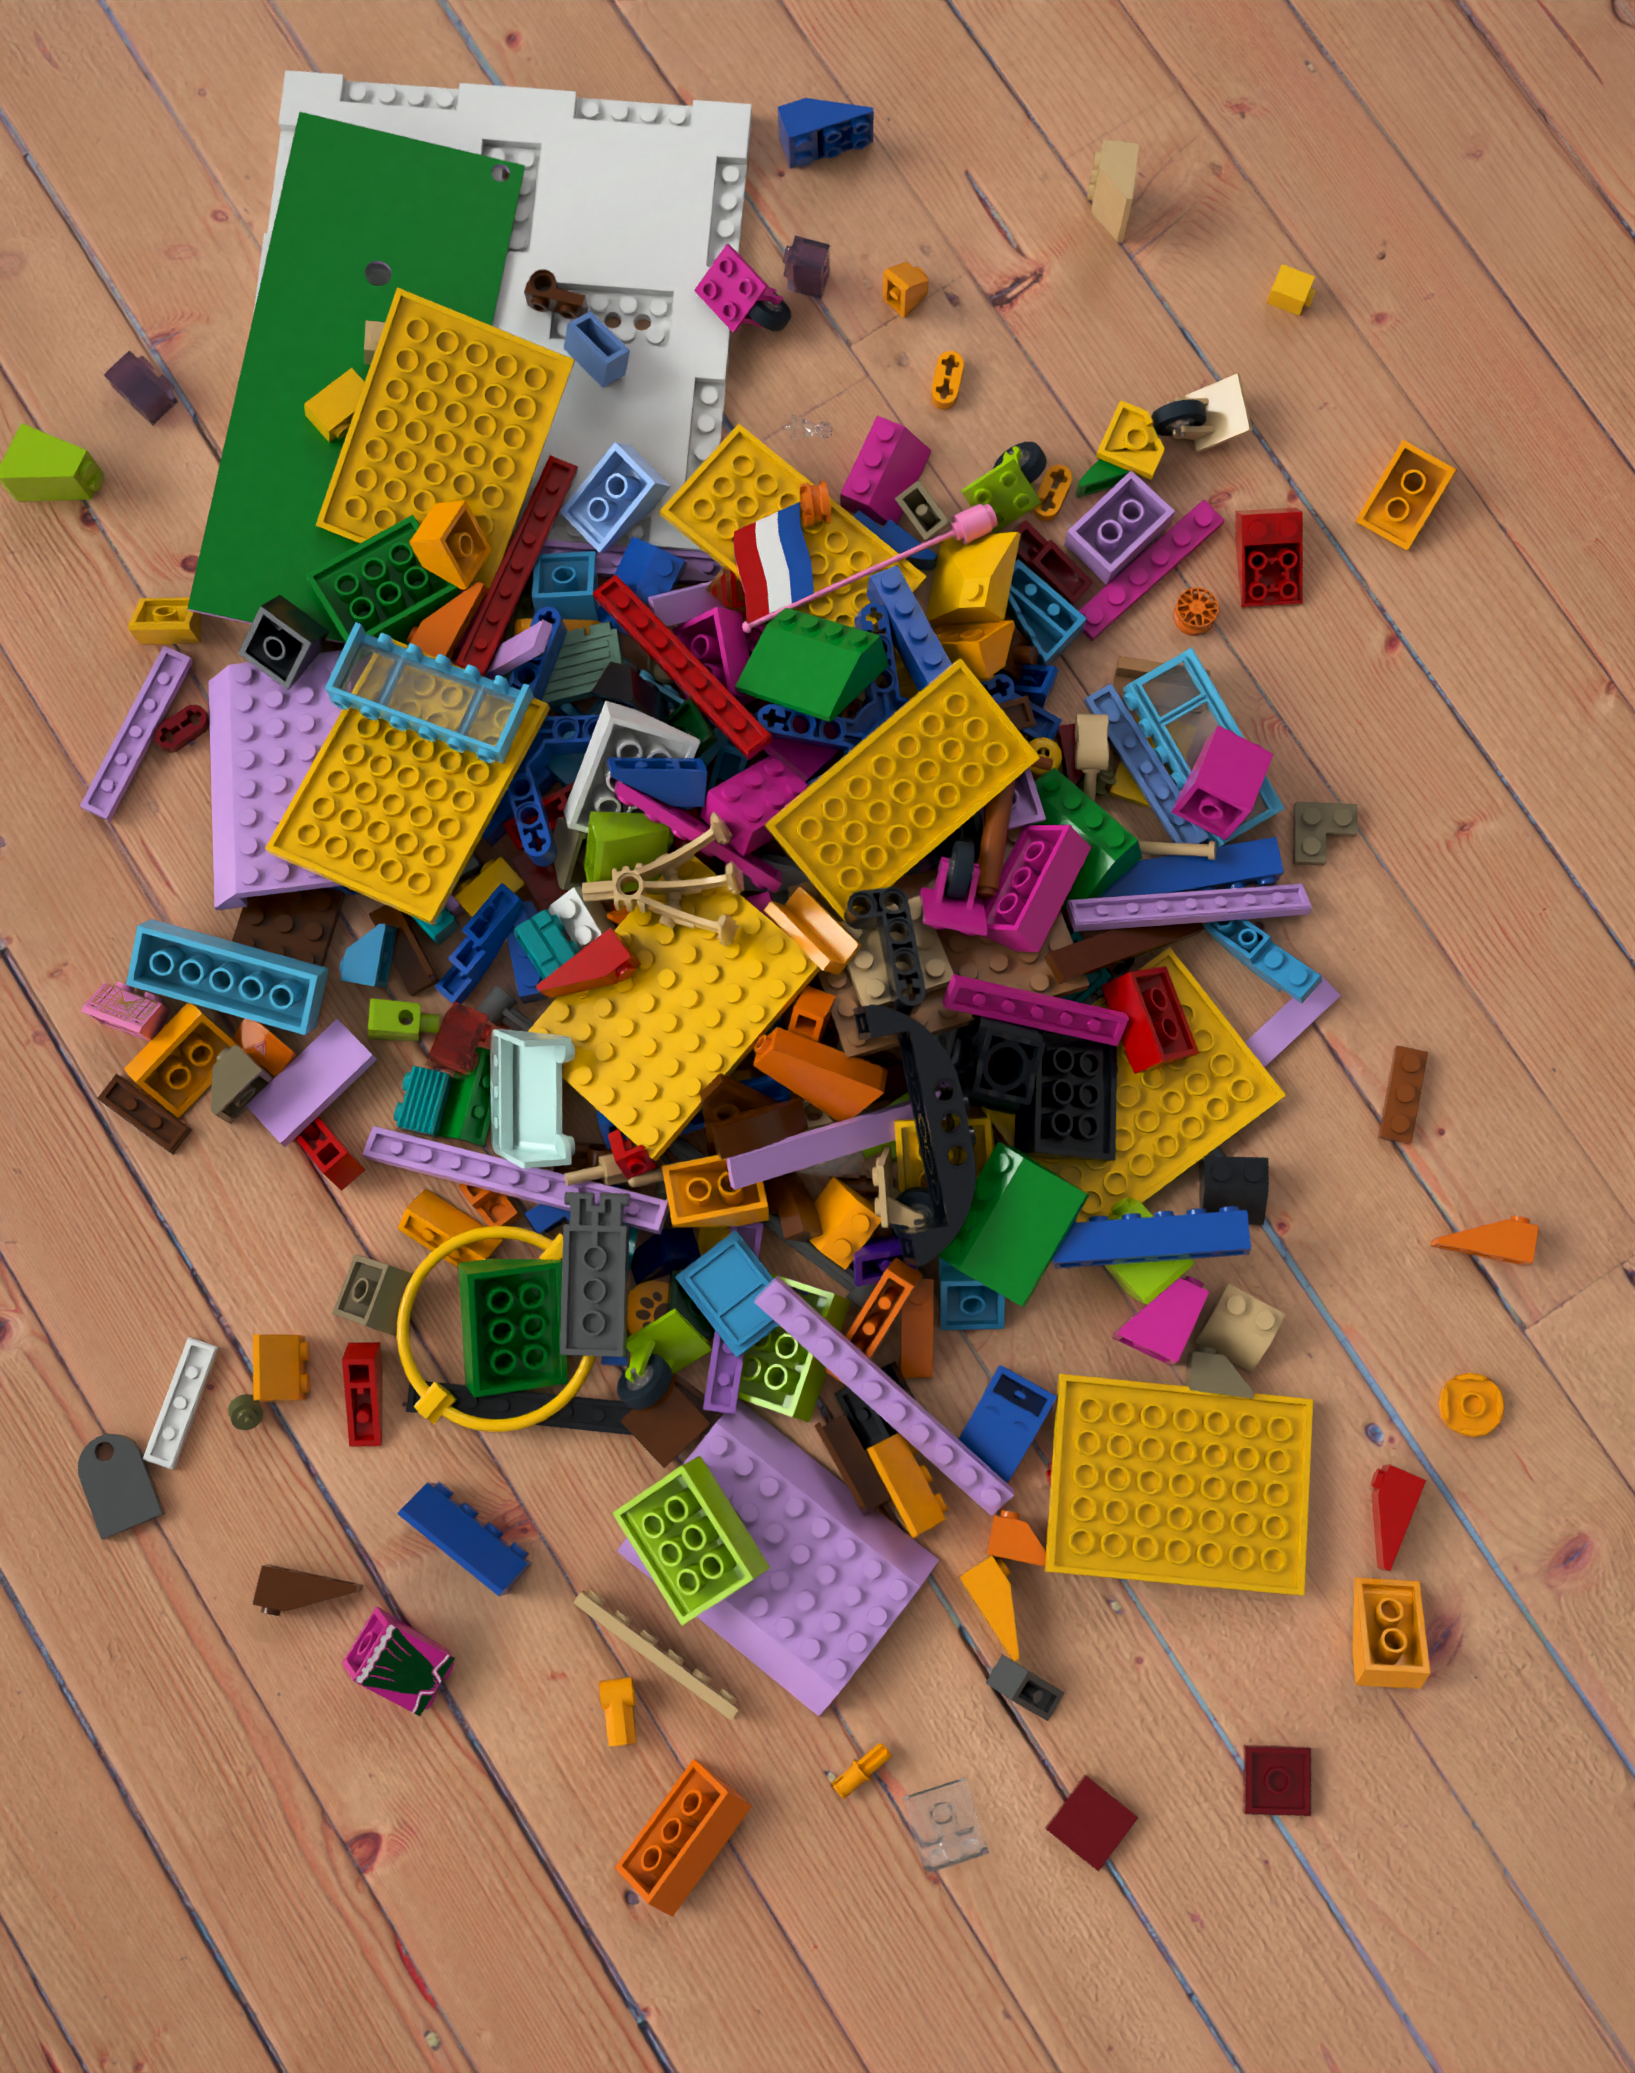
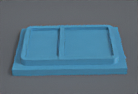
[675,1230,779,1358]

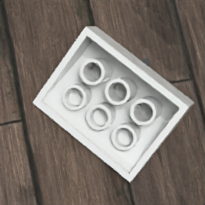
[564,701,700,833]

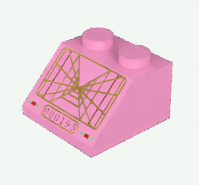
[81,981,170,1041]

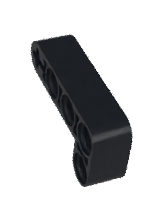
[844,887,926,1016]

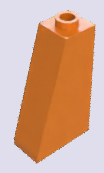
[753,1027,888,1122]

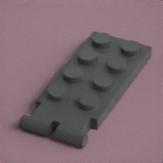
[560,1192,630,1357]

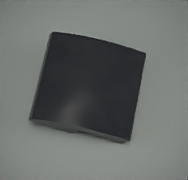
[834,1361,916,1450]

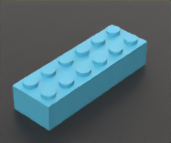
[126,919,329,1035]

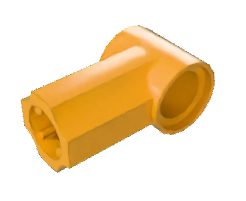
[599,1677,637,1746]

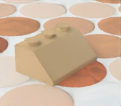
[1087,139,1139,243]

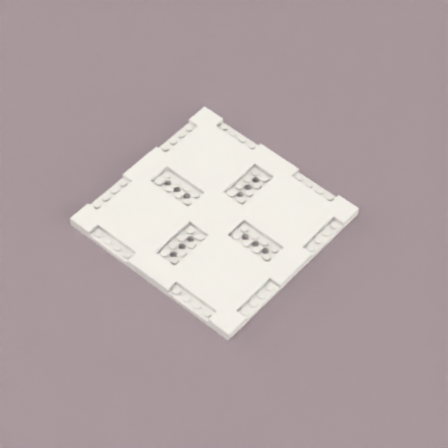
[253,70,752,552]

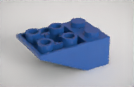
[778,98,874,168]
[958,1365,1057,1483]

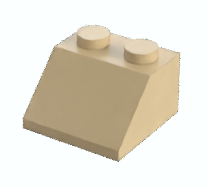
[1194,1284,1286,1373]

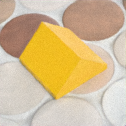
[128,597,201,644]

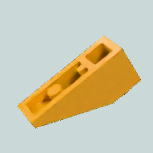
[958,1555,1019,1662]

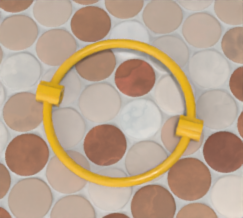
[396,1226,596,1432]

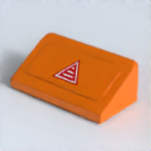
[232,1018,298,1077]

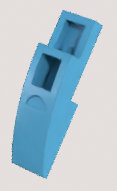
[1203,919,1322,1004]

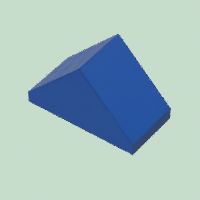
[1000,665,1059,708]

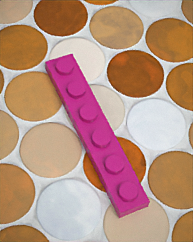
[1079,499,1225,641]
[614,780,782,893]
[942,974,1129,1046]

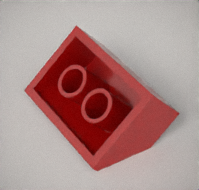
[1102,966,1199,1074]

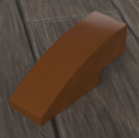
[710,1097,809,1160]
[763,1171,823,1242]

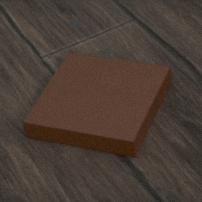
[620,1381,711,1469]

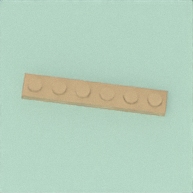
[573,1590,740,1721]

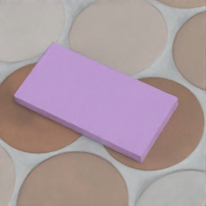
[246,1019,377,1147]

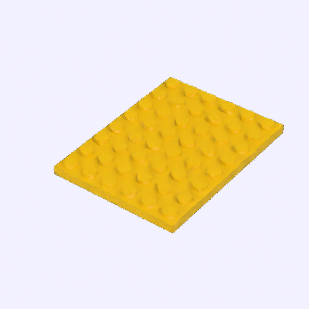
[315,287,575,594]
[265,639,550,926]
[528,856,821,1161]
[979,947,1286,1223]
[1045,1374,1313,1596]

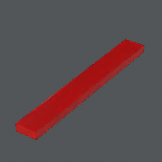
[455,455,578,677]
[593,575,773,760]

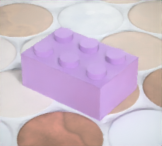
[1064,470,1175,585]

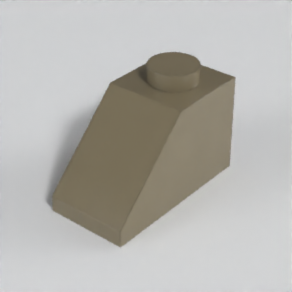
[895,480,951,542]
[1185,1347,1254,1399]

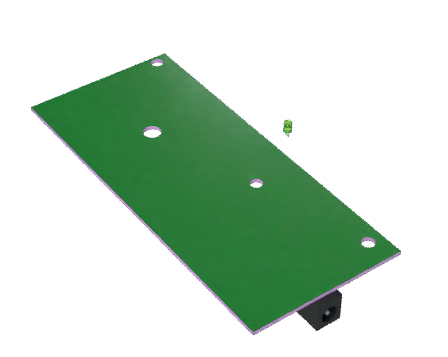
[187,111,525,645]

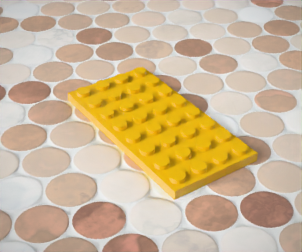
[660,424,927,634]
[764,658,1040,923]

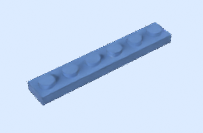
[1084,683,1209,844]

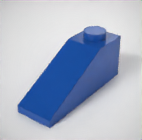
[607,758,707,810]

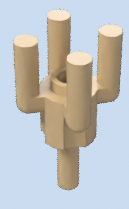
[564,1142,664,1189]

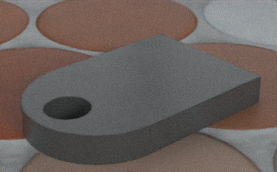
[78,1434,165,1539]

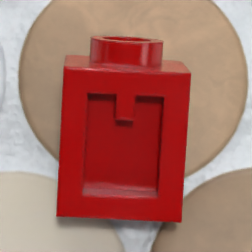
[608,1129,656,1180]

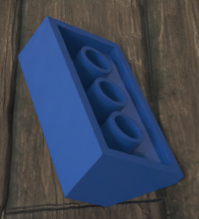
[397,1481,531,1596]

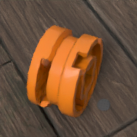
[799,480,831,527]
[1173,587,1219,636]

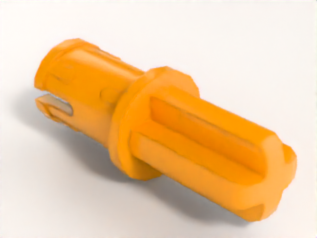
[831,1743,892,1800]

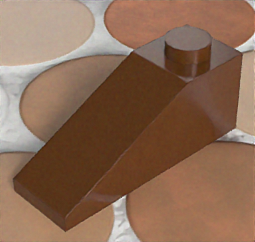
[252,1565,363,1616]

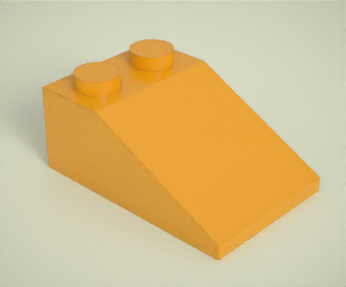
[1355,440,1458,551]
[661,1155,769,1227]
[1353,1577,1430,1689]

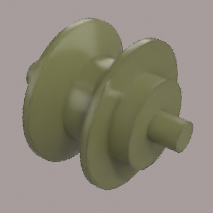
[1082,764,1116,795]
[228,1394,263,1430]

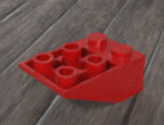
[1235,507,1303,607]

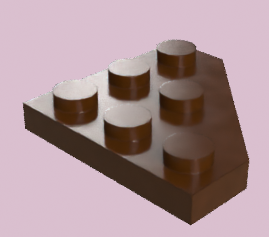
[700,1073,779,1157]

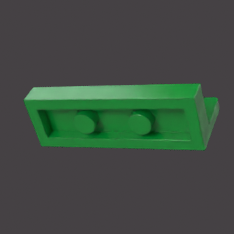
[438,1046,491,1146]

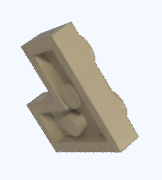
[1293,802,1358,866]

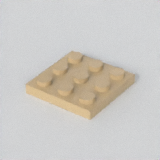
[839,896,954,1007]

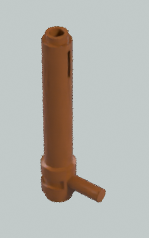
[976,731,1053,898]

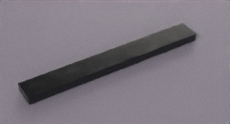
[406,1381,632,1435]

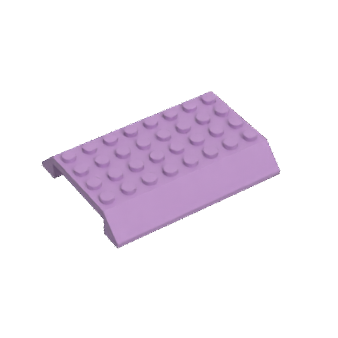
[209,650,373,910]
[617,1399,939,1716]

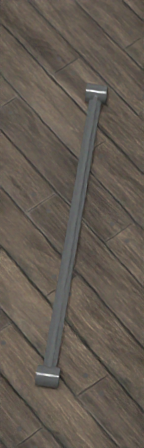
[476,985,878,1310]

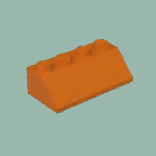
[614,1759,752,1917]

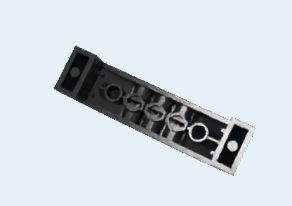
[853,1004,976,1266]

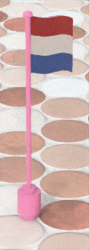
[733,502,998,633]

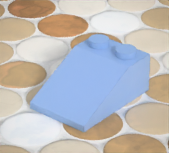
[560,442,671,553]

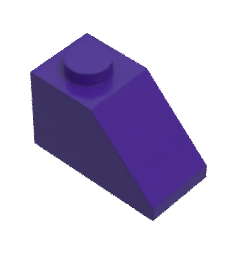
[853,1234,917,1287]

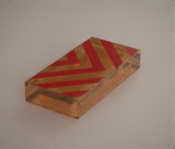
[705,566,747,623]

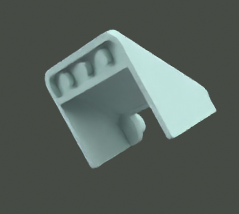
[490,1029,575,1168]

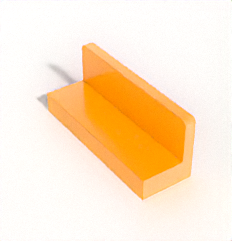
[764,887,861,975]
[397,1189,503,1269]

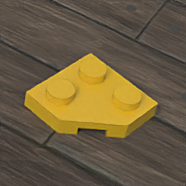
[1096,400,1165,480]

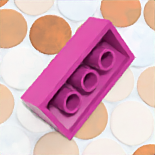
[982,825,1091,952]

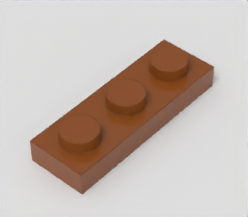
[1378,1045,1428,1145]

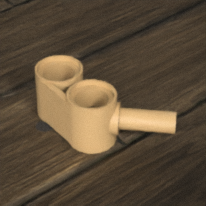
[1075,714,1109,801]

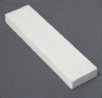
[143,1337,220,1470]

